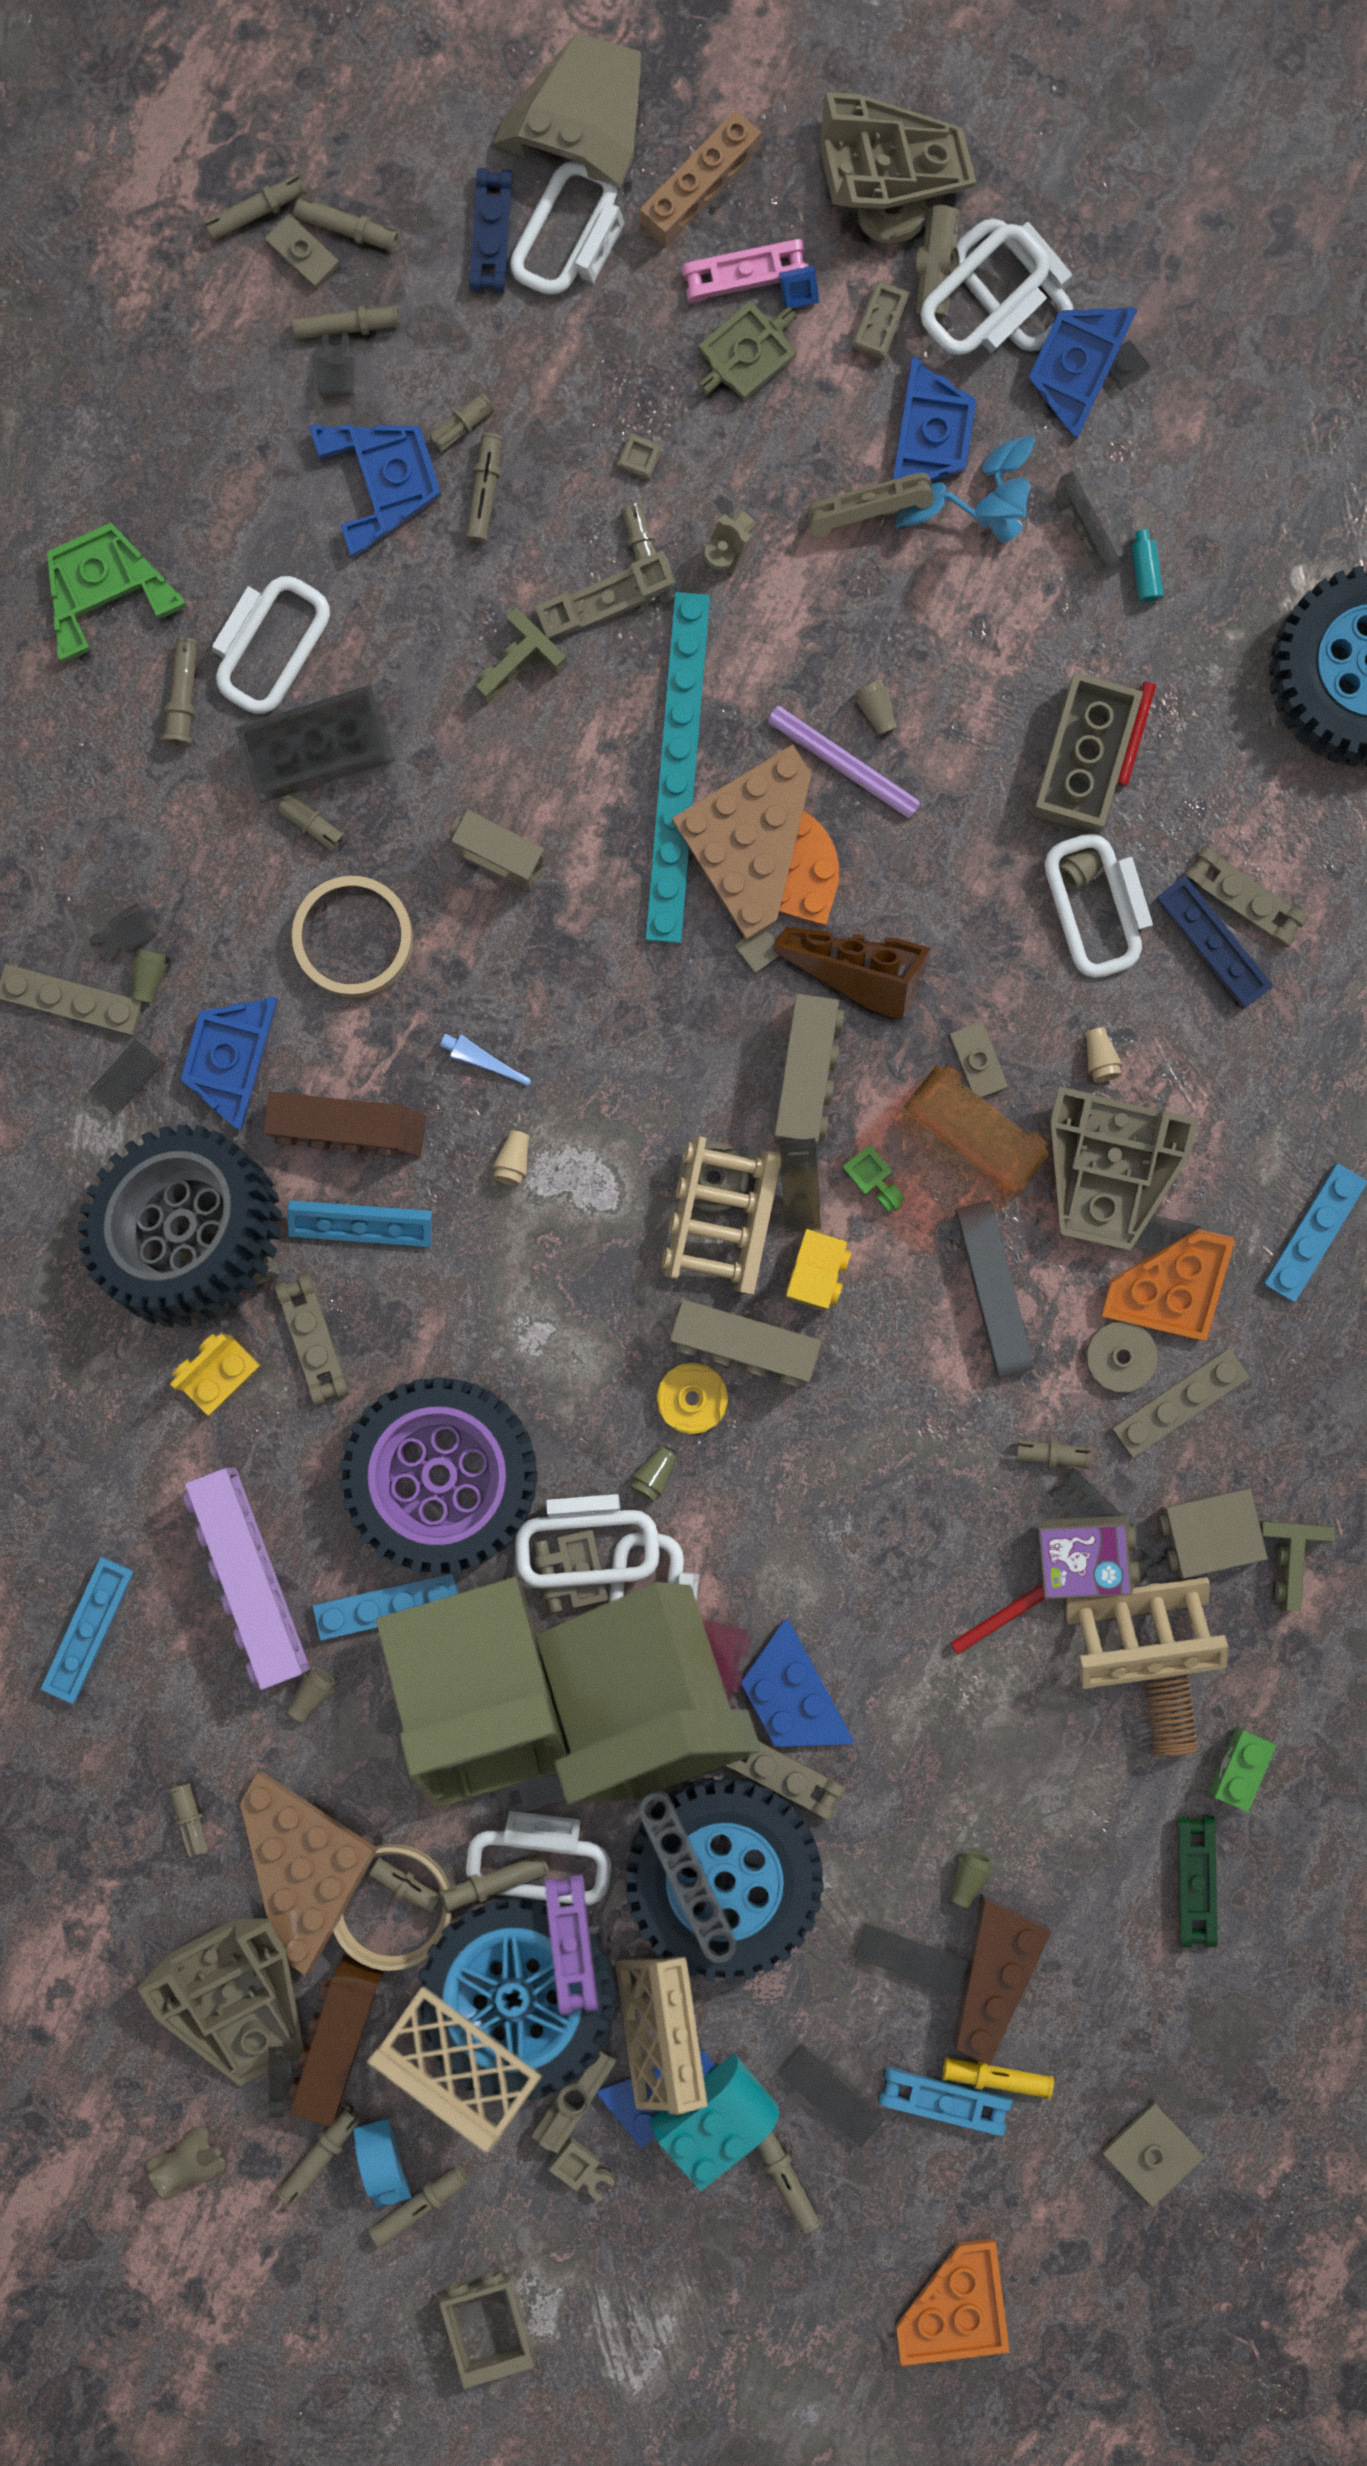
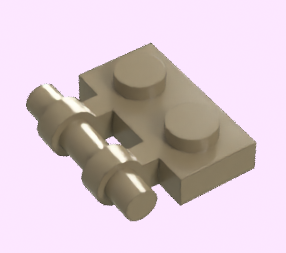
[533,1529,608,1613]

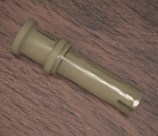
[160,637,199,748]

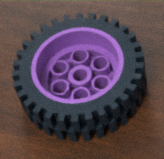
[339,1378,538,1574]

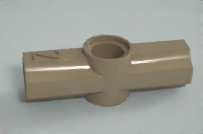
[916,205,960,320]
[532,2047,617,2154]

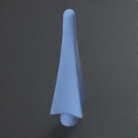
[439,1033,531,1085]

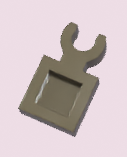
[548,2137,615,2201]

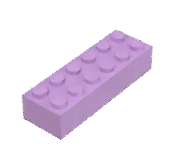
[183,1467,311,1690]

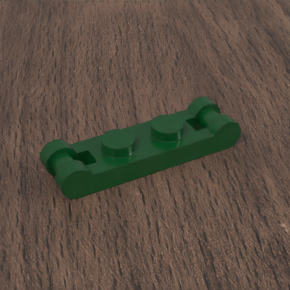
[1176,1816,1218,1948]

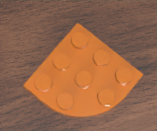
[779,811,839,927]

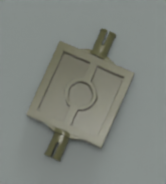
[698,301,797,401]

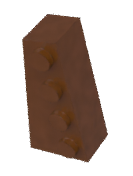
[263,1091,427,1158]

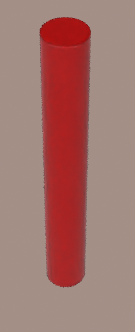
[1117,682,1156,787]
[950,1585,1045,1655]

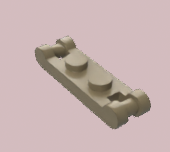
[808,472,934,538]
[1183,847,1309,948]
[275,1273,350,1406]
[727,1740,846,1820]

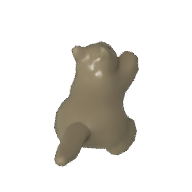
[146,2127,225,2199]

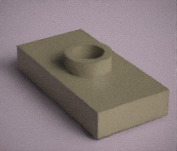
[265,214,340,290]
[852,280,910,360]
[949,1021,1008,1101]

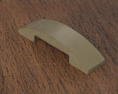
[535,550,677,639]

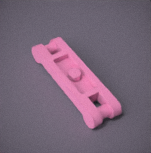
[681,239,809,303]

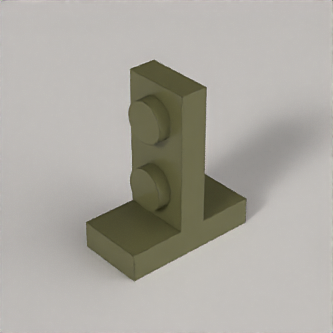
[476,607,567,704]
[1259,1521,1335,1612]

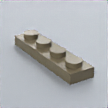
[0,964,144,1037]
[1111,1348,1250,1458]

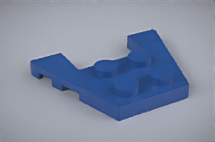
[309,425,442,558]

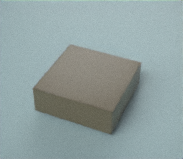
[617,433,663,481]
[734,929,781,975]

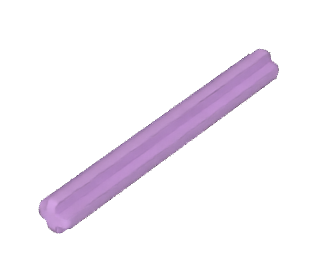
[768,706,920,818]

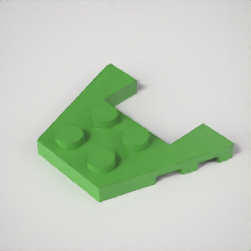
[47,523,187,664]

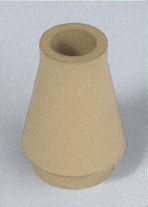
[1085,1027,1123,1083]
[492,1130,530,1186]

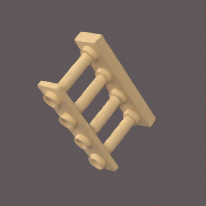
[661,1136,783,1294]
[1066,1577,1228,1689]

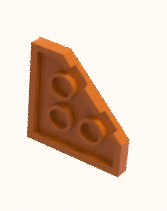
[1101,1229,1235,1341]
[895,2238,1010,2366]

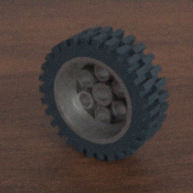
[78,1124,282,1328]

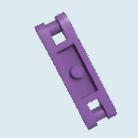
[545,1875,599,2015]

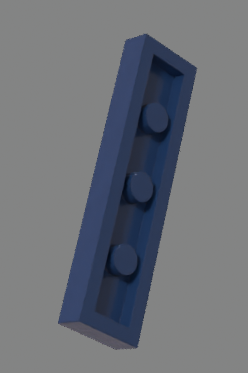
[1155,875,1273,1010]

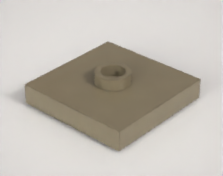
[1101,2101,1205,2208]

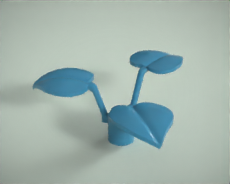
[895,435,1035,543]

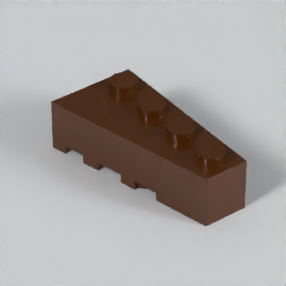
[953,1894,1051,2066]
[288,1955,384,2128]

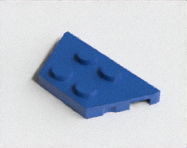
[1029,307,1138,438]
[893,357,976,482]
[180,996,278,1131]
[741,1618,854,1747]

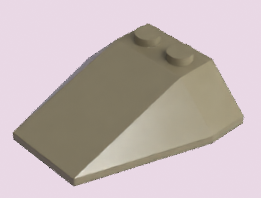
[492,32,642,188]
[820,92,976,209]
[1050,1086,1199,1251]
[138,1919,304,2087]

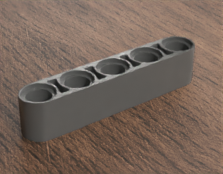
[955,1200,1034,1378]
[639,1790,736,1963]

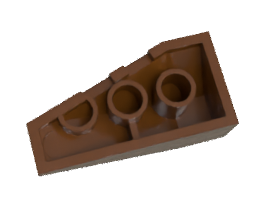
[773,927,931,1019]

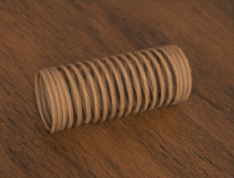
[1142,1644,1199,1756]

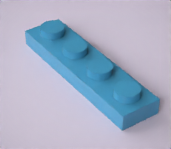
[1262,1163,1367,1303]
[287,1200,432,1247]
[40,1557,135,1704]
[312,1573,458,1641]

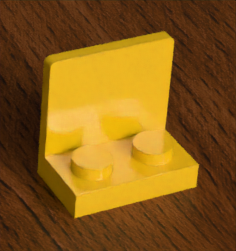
[170,1333,261,1416]

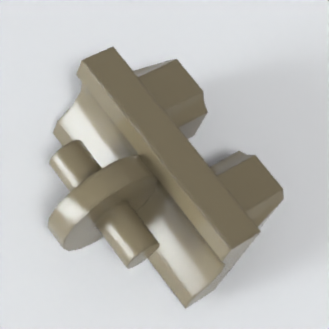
[703,510,756,574]

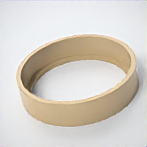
[292,876,413,998]
[333,1844,453,1971]

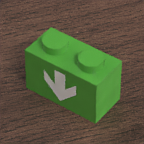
[1208,1727,1277,1812]

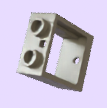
[449,809,547,892]
[439,2271,536,2389]

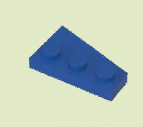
[597,2049,717,2149]

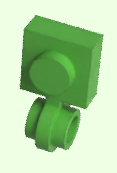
[842,1145,905,1213]

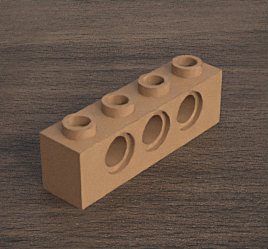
[640,109,762,248]

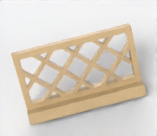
[615,1957,707,2114]
[368,1987,542,2153]

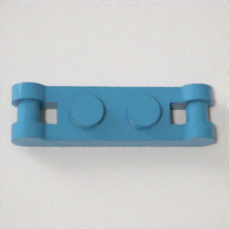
[878,2066,1013,2136]

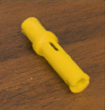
[942,2056,1054,2100]

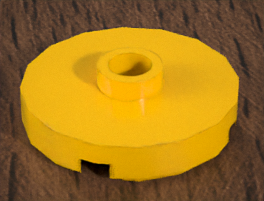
[657,1363,728,1434]

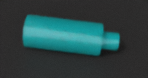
[1131,529,1164,603]

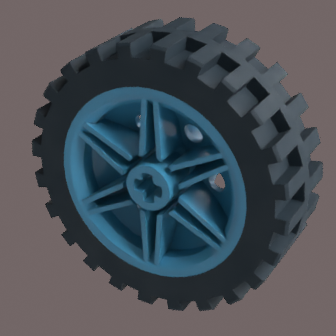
[415,1899,618,2102]

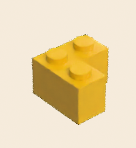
[784,1229,851,1312]

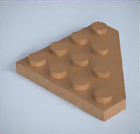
[672,745,812,940]
[240,1772,378,1975]

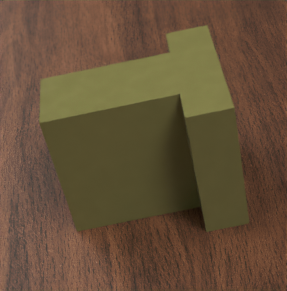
[376,1577,571,1809]
[536,1582,761,1804]

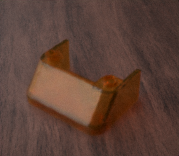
[897,1064,1049,1203]

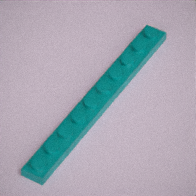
[646,592,710,945]

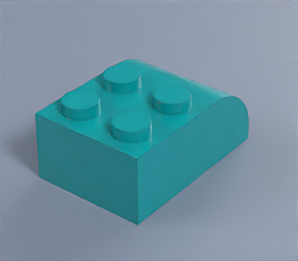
[649,2053,779,2191]

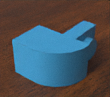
[354,2118,411,2208]

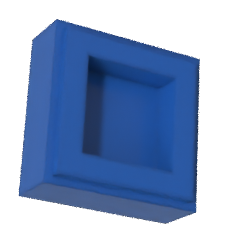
[779,265,819,309]

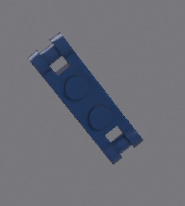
[469,168,513,294]

